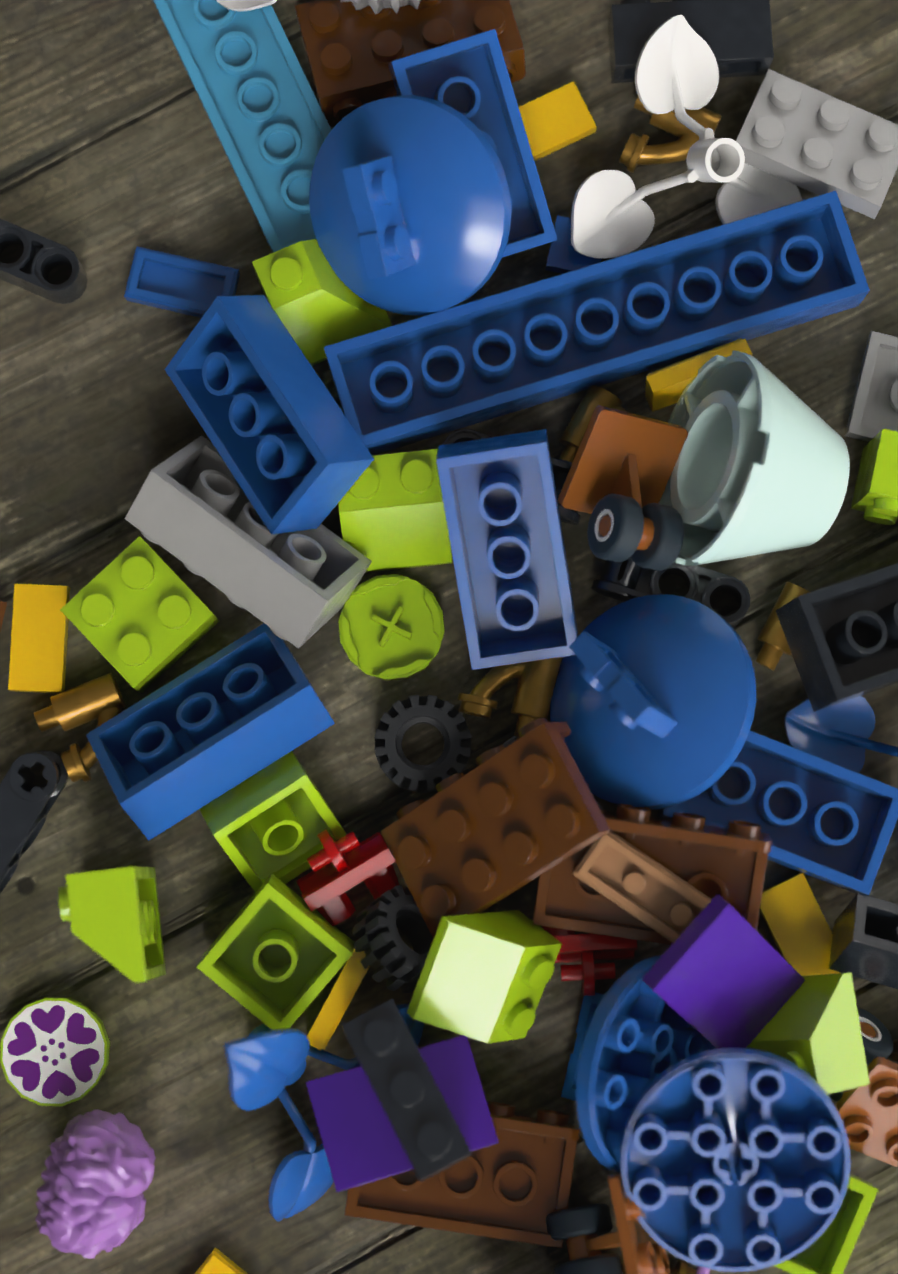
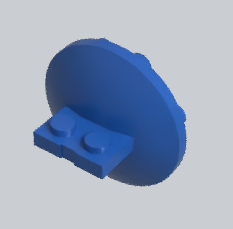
[309,95,511,315]
[550,594,756,810]
[561,955,717,1174]
[621,1048,850,1272]

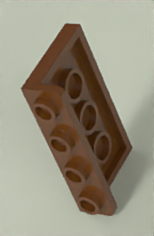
[295,0,526,126]
[381,718,611,938]
[533,804,772,945]
[344,1101,580,1248]

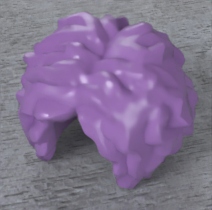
[35,1109,156,1259]

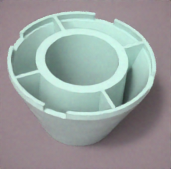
[659,350,850,566]

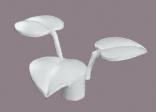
[571,15,803,259]

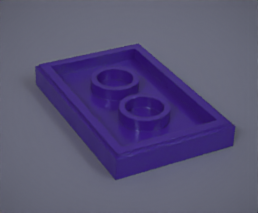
[641,894,805,1049]
[306,1035,499,1193]

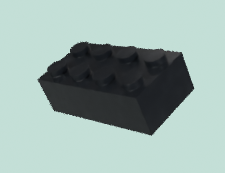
[775,564,898,712]

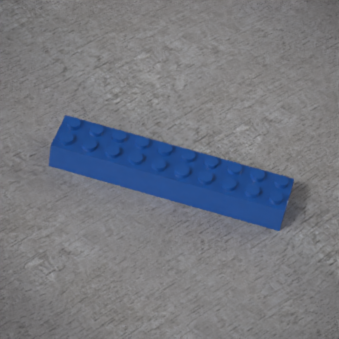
[324,191,870,456]

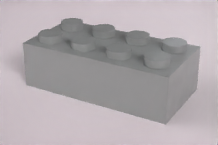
[125,435,372,649]

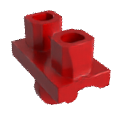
[296,829,399,926]
[542,926,637,996]

